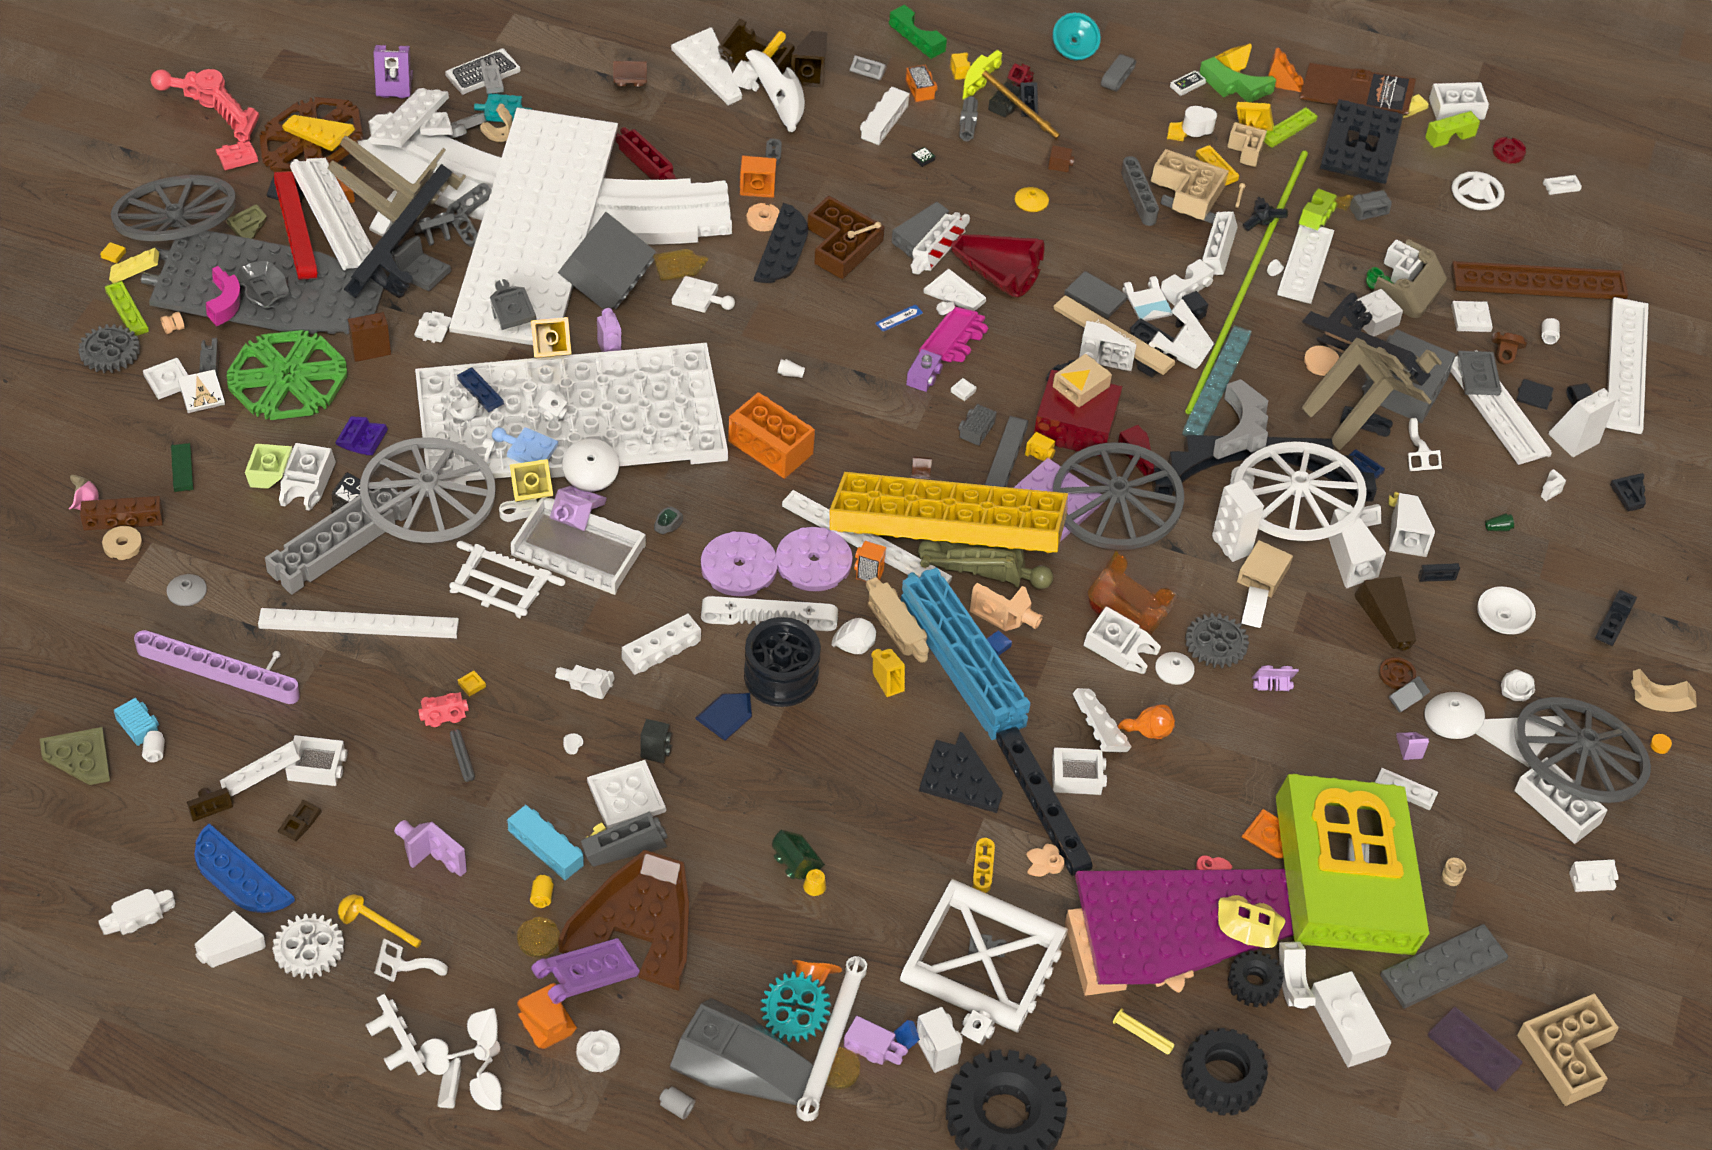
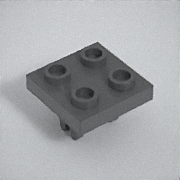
[413,212,455,246]

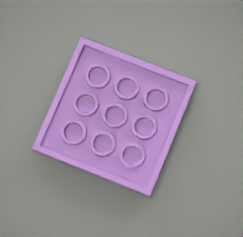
[1014,458,1105,542]

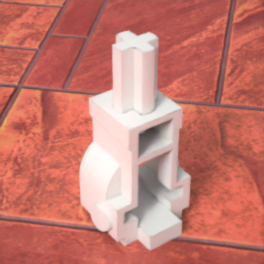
[555,665,615,699]

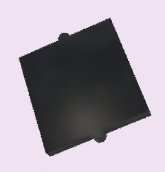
[1516,379,1554,410]

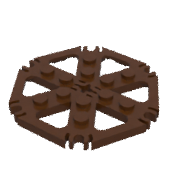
[259,97,364,172]

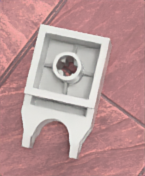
[279,443,336,510]
[1084,606,1161,674]

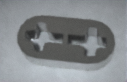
[766,138,782,166]

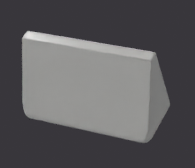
[850,55,887,80]

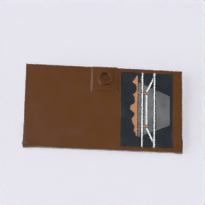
[1300,63,1416,116]

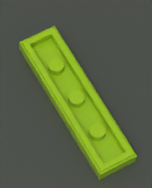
[1264,107,1318,148]
[105,281,149,336]

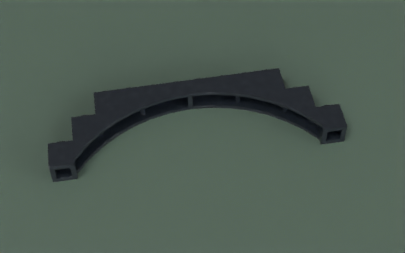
[1152,435,1377,502]

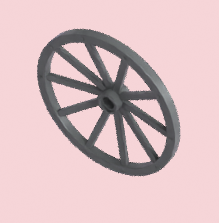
[111,175,236,241]
[1053,443,1184,550]
[1514,697,1651,803]

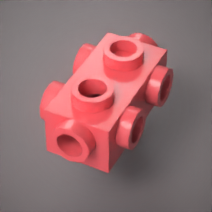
[418,692,469,727]

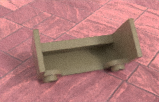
[1374,239,1447,318]

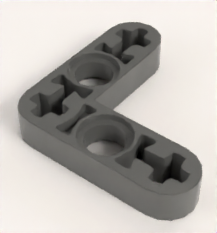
[447,183,492,247]

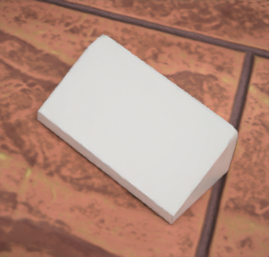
[437,1058,461,1108]

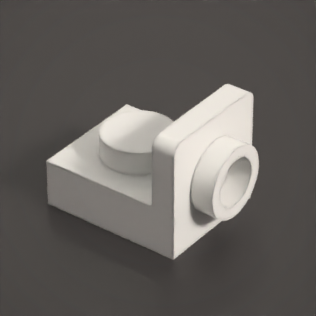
[1541,469,1566,501]

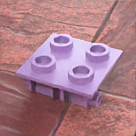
[1252,666,1299,691]

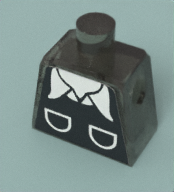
[331,472,375,513]

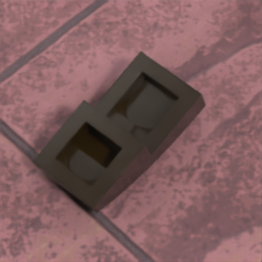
[278,800,322,842]

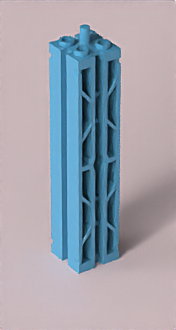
[901,567,1030,740]

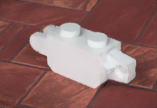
[99,889,175,935]

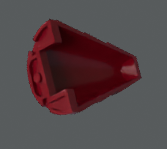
[951,234,1045,297]

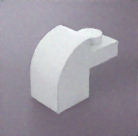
[1241,586,1269,628]

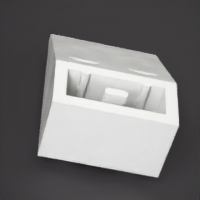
[1079,321,1136,371]

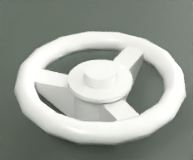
[1451,171,1505,210]

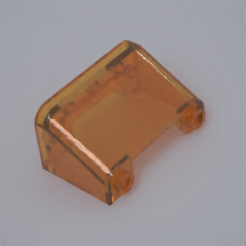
[1088,551,1178,636]

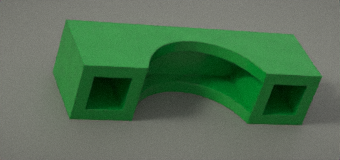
[889,5,947,59]

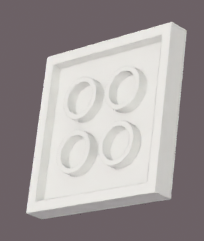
[587,760,666,829]

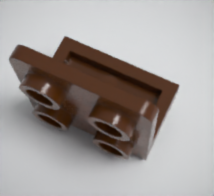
[613,61,647,86]

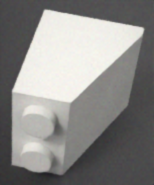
[1389,493,1435,557]

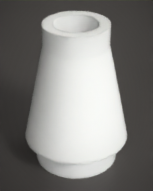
[777,359,805,378]

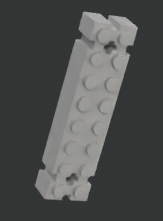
[265,478,412,595]

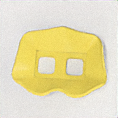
[1218,895,1285,948]

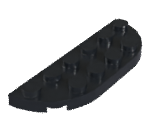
[754,202,808,283]

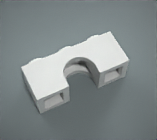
[1161,259,1214,306]

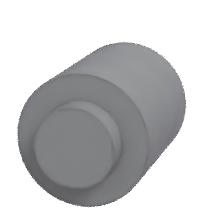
[660,1087,695,1120]

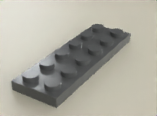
[1380,924,1508,1009]

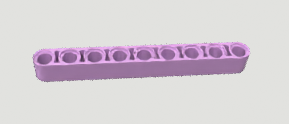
[134,630,300,704]

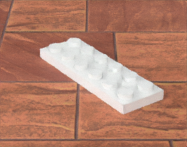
[370,88,449,146]
[1277,224,1334,304]

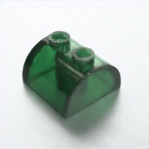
[772,829,825,879]

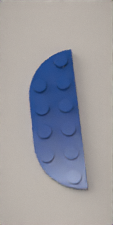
[194,824,295,913]

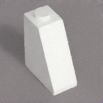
[195,911,266,968]

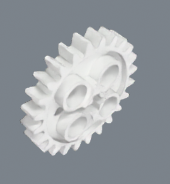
[273,913,344,979]

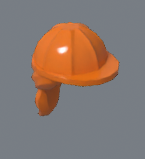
[1118,704,1175,739]

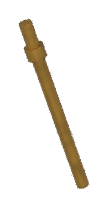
[982,70,1060,139]

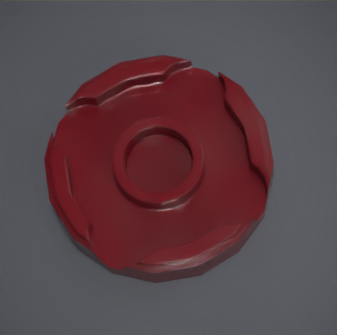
[1492,137,1526,163]

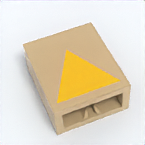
[1053,354,1112,407]

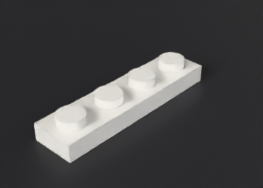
[220,741,300,797]

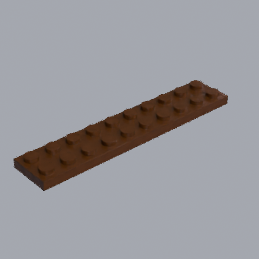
[1451,261,1628,300]

